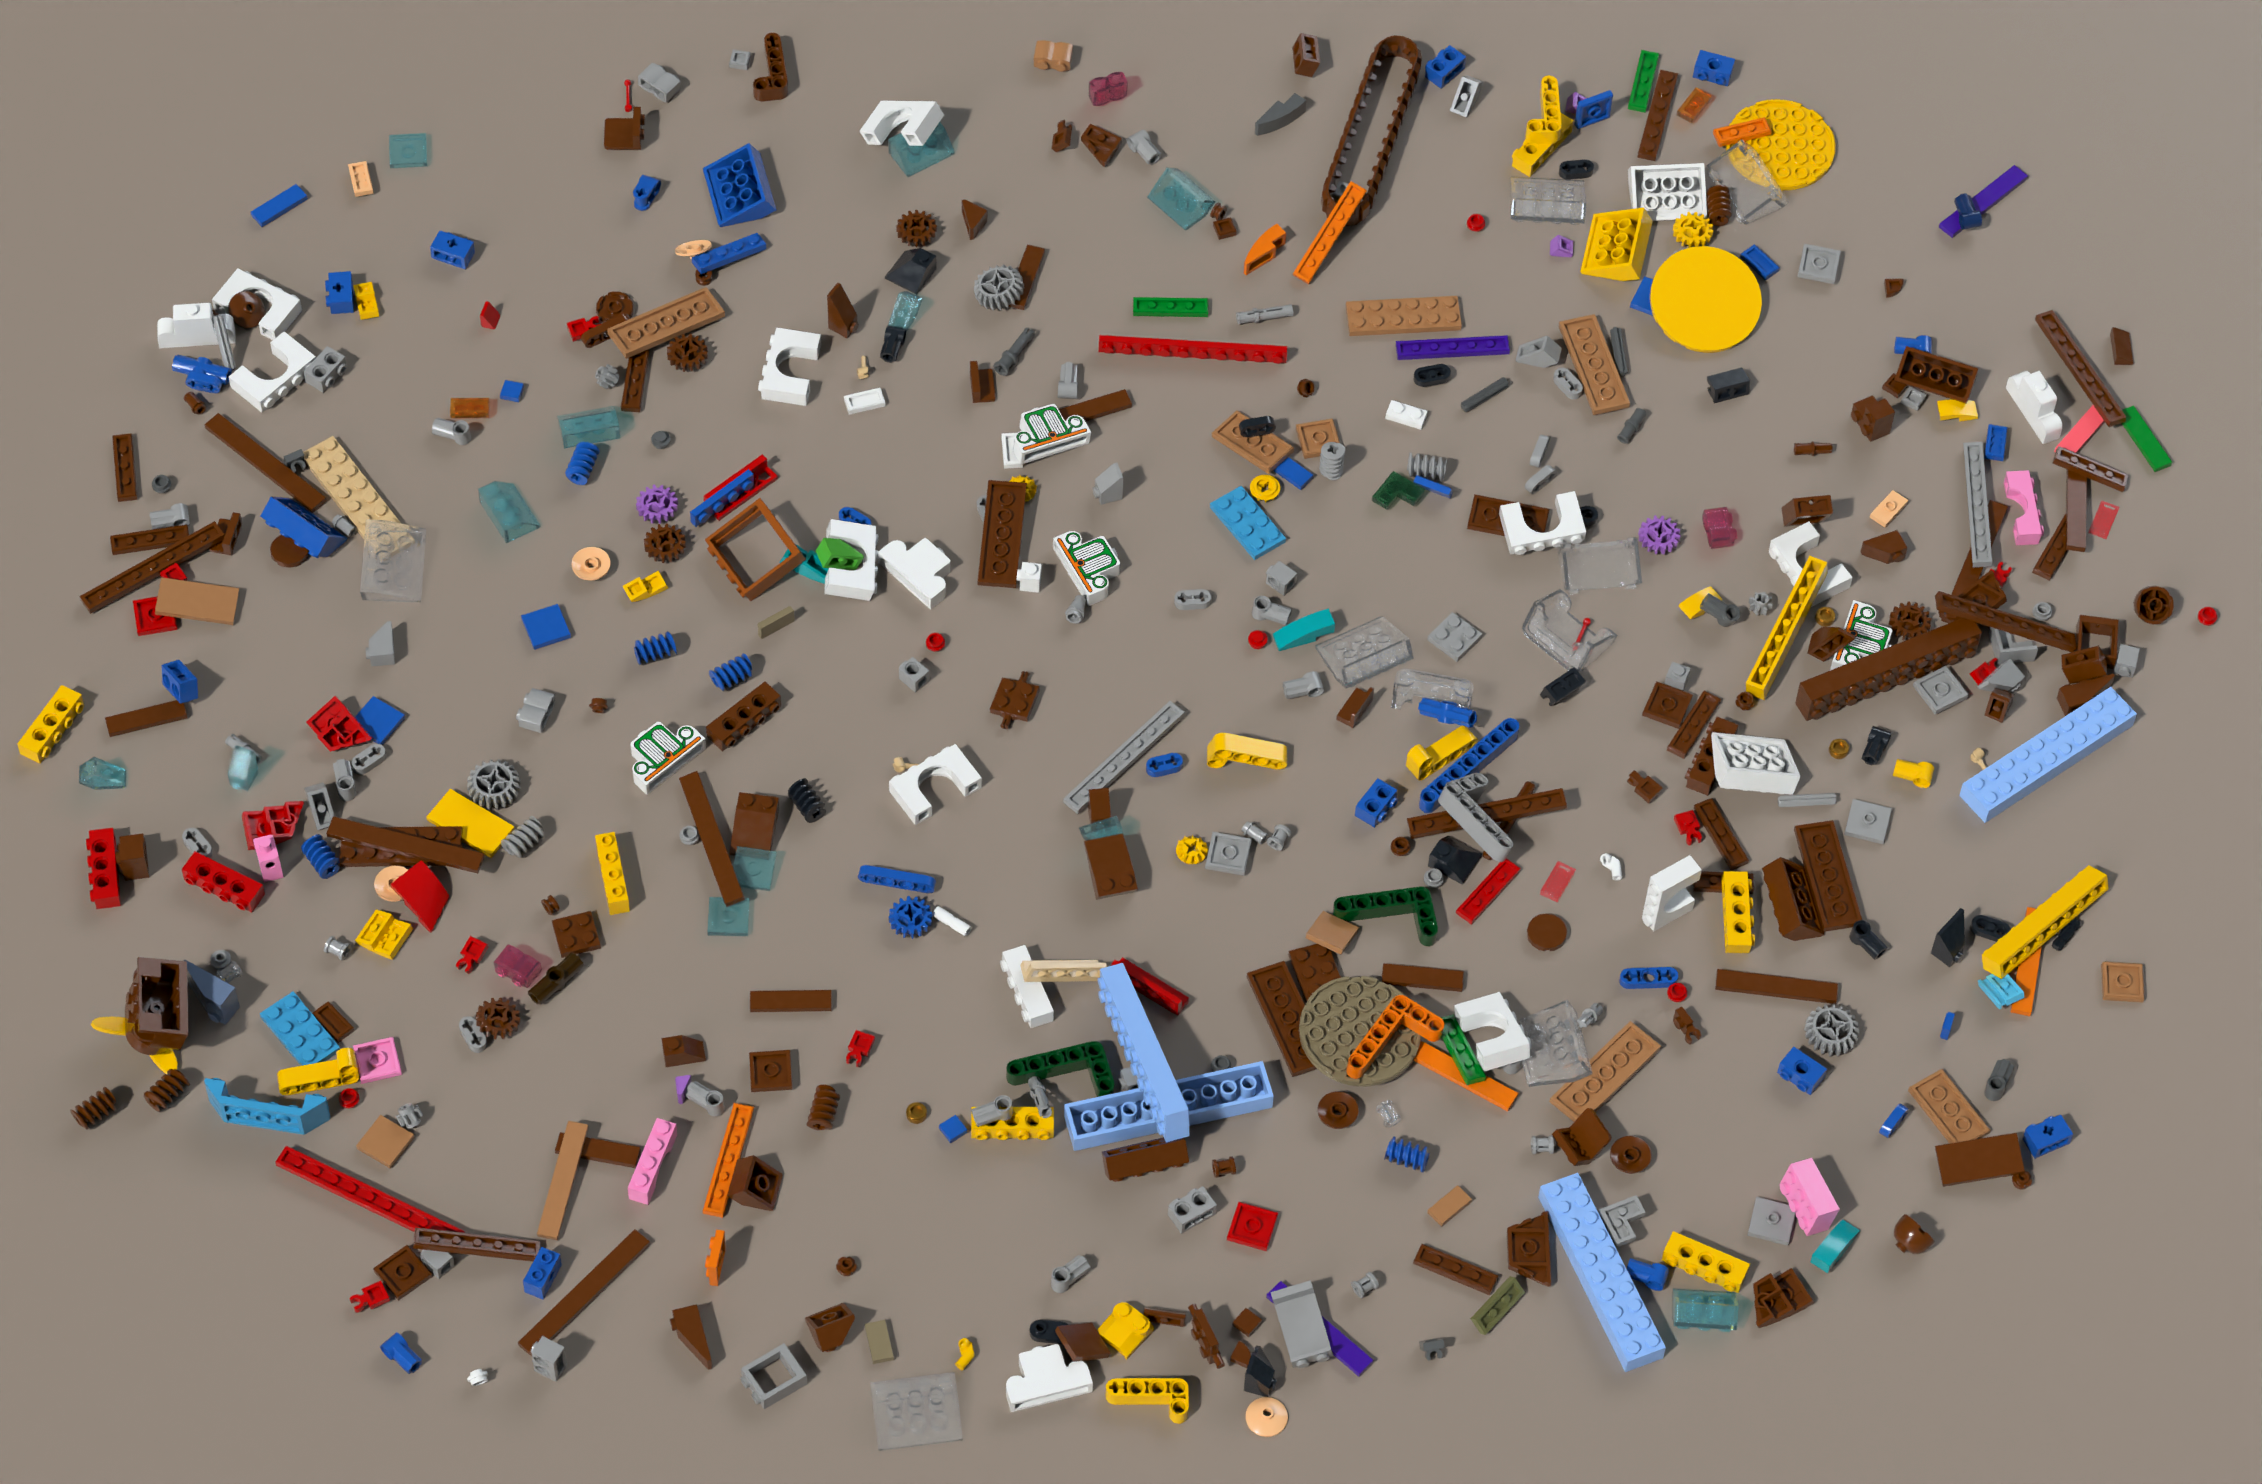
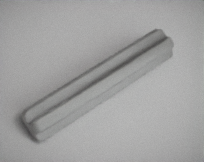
[212,315,236,370]
[1778,793,1836,807]

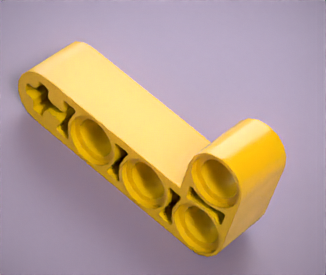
[1525,75,1562,144]
[1406,726,1478,781]
[1207,733,1287,770]
[277,1048,359,1095]
[1105,1378,1189,1424]

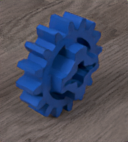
[889,896,932,938]

